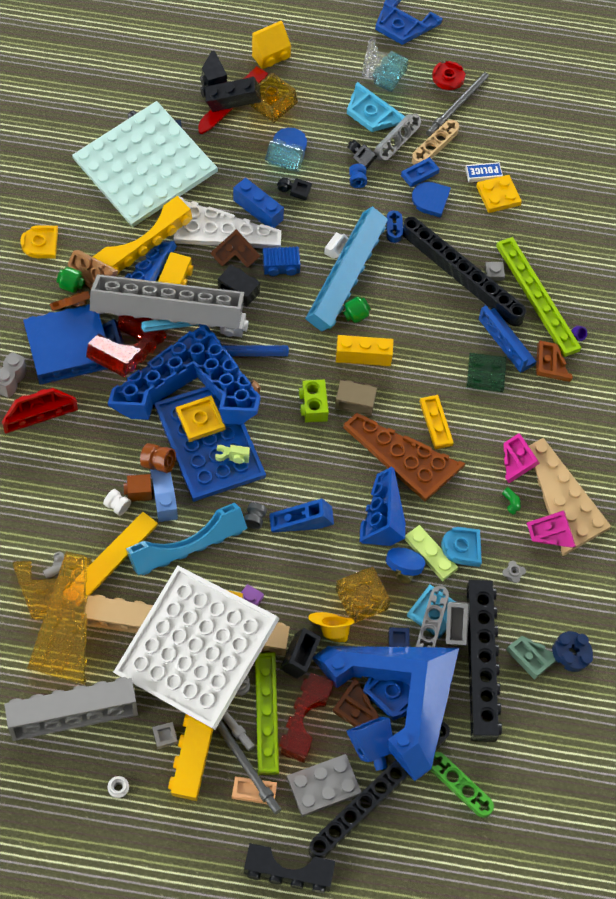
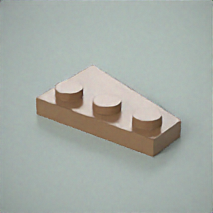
[67,250,118,289]

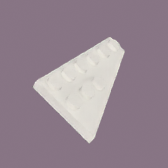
[173,196,282,248]

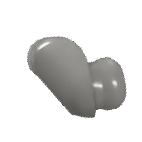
[43,552,67,579]

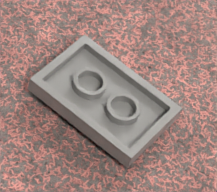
[287,754,361,817]

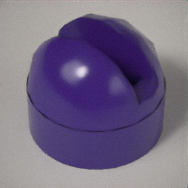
[571,326,587,341]

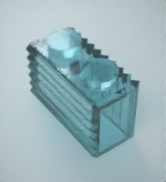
[265,139,305,173]

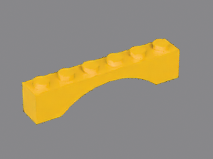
[93,196,193,276]

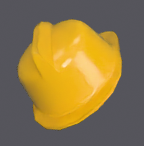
[308,612,355,642]

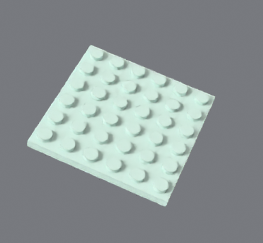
[72,101,218,228]

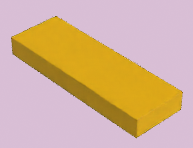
[419,395,454,449]

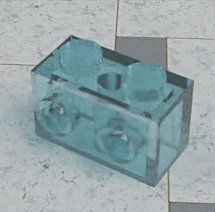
[373,51,409,92]

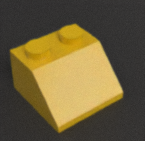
[252,21,291,69]

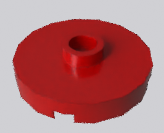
[432,61,466,90]

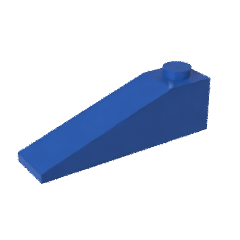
[360,467,406,546]

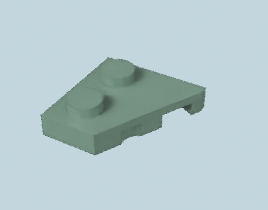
[506,636,557,680]

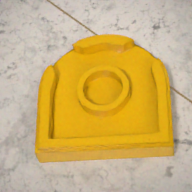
[20,225,58,259]

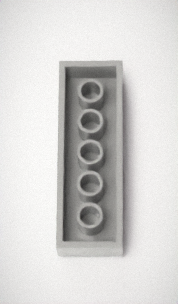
[4,677,138,741]

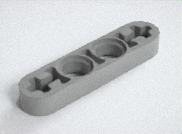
[374,114,421,161]
[416,586,449,647]

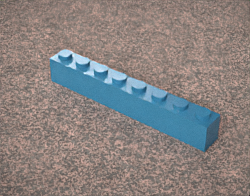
[305,206,388,332]

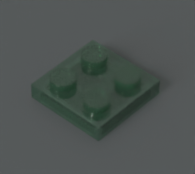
[466,353,506,392]

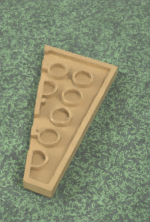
[529,438,611,556]

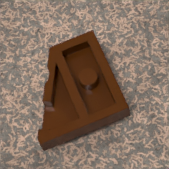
[332,678,379,727]

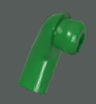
[502,487,521,515]

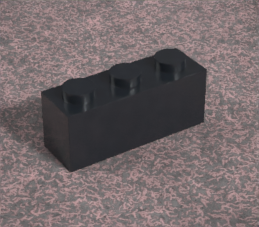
[205,77,261,112]

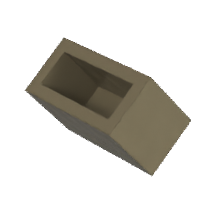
[335,380,377,416]

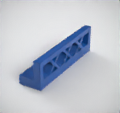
[479,306,536,373]

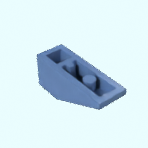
[150,469,178,522]

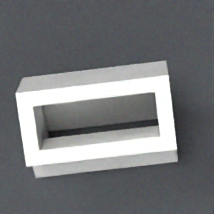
[324,232,349,259]

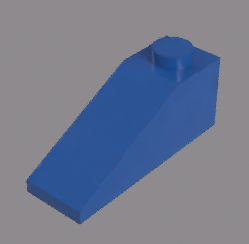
[270,498,334,533]

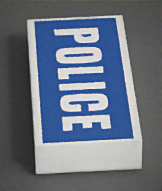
[465,162,503,183]

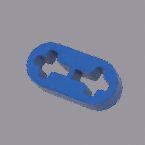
[386,211,403,243]

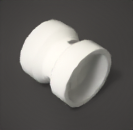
[103,489,131,516]

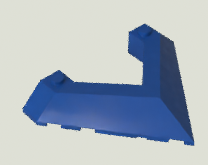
[108,324,261,425]
[312,646,459,781]

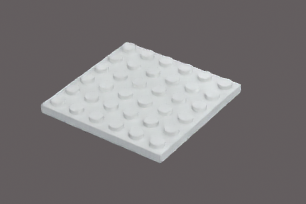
[113,566,279,730]

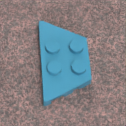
[347,82,405,132]

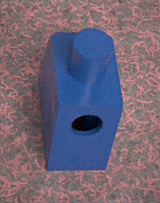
[346,717,393,771]

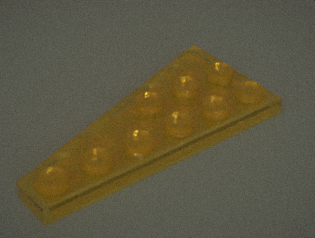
[27,551,87,685]

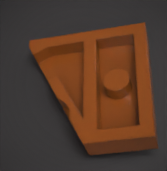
[50,291,90,311]
[536,340,573,382]

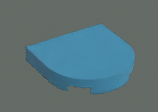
[441,527,482,567]

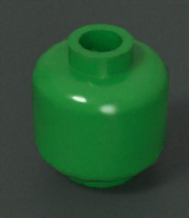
[56,267,85,293]
[343,296,371,324]

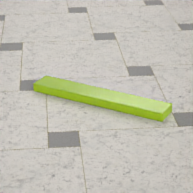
[255,652,279,775]

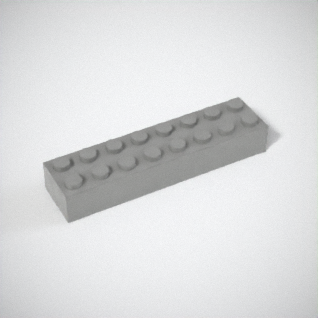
[90,274,244,329]

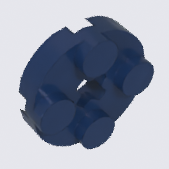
[552,631,593,672]

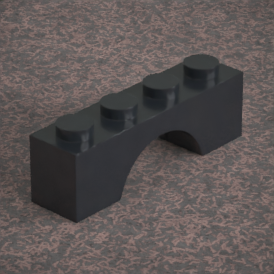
[244,843,335,894]

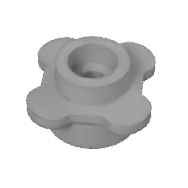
[502,561,526,583]

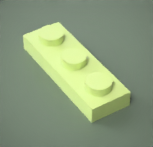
[404,525,458,581]

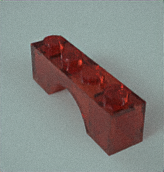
[279,673,334,763]

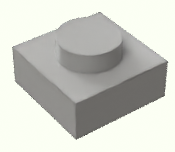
[485,262,505,281]
[152,722,178,749]

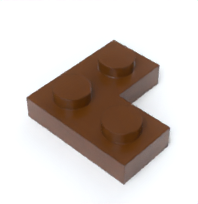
[210,229,260,268]

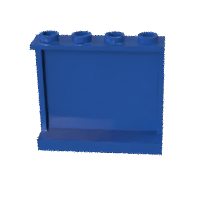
[23,304,113,385]

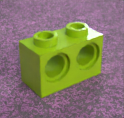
[299,379,329,423]

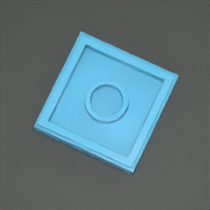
[407,585,455,639]

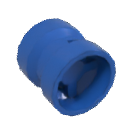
[349,164,367,188]

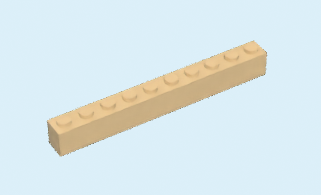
[83,595,290,656]

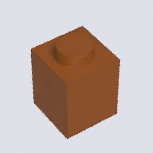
[123,474,152,502]

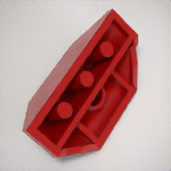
[2,388,78,434]

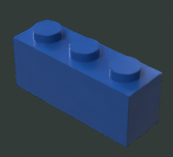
[233,177,284,228]

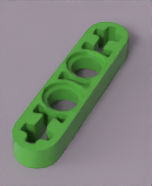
[430,752,494,818]

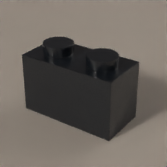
[218,265,260,307]
[280,628,321,679]

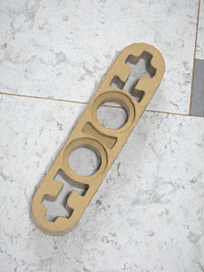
[412,120,459,165]

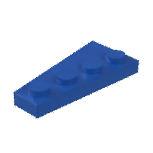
[124,241,177,281]

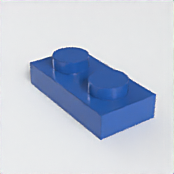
[401,157,440,187]

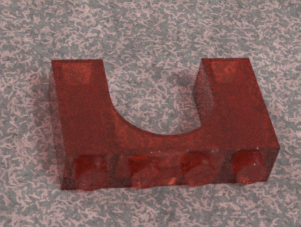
[86,315,167,377]

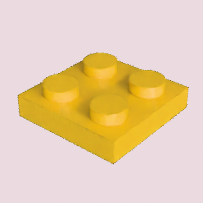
[476,175,522,213]
[176,395,225,442]

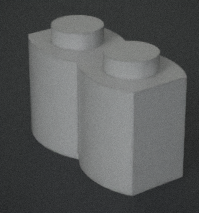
[0,352,27,398]

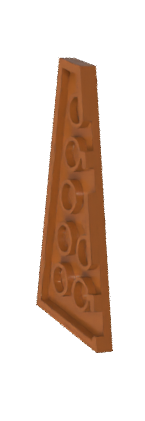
[343,413,465,502]

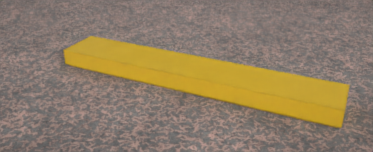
[63,512,158,607]

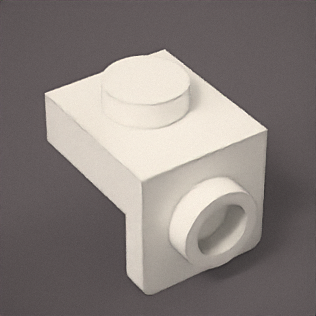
[220,313,249,338]

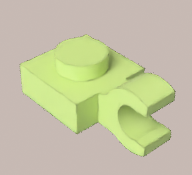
[215,445,250,464]

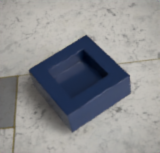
[388,627,410,647]

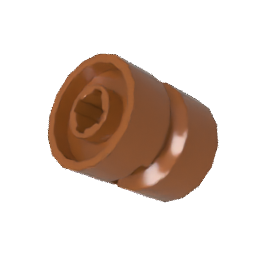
[140,443,176,473]

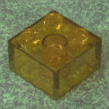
[250,73,298,123]
[335,566,391,624]

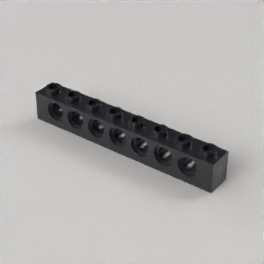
[466,580,502,742]

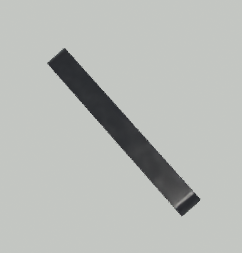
[403,217,526,327]
[308,722,450,858]

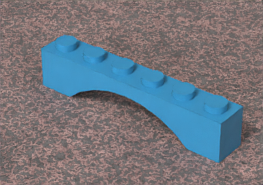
[126,503,247,575]

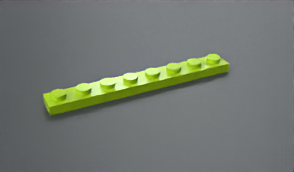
[496,237,581,357]

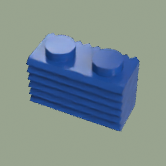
[263,246,301,276]

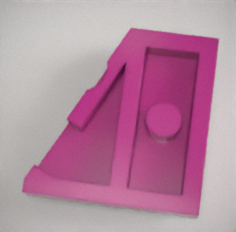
[503,433,540,483]
[527,510,576,548]

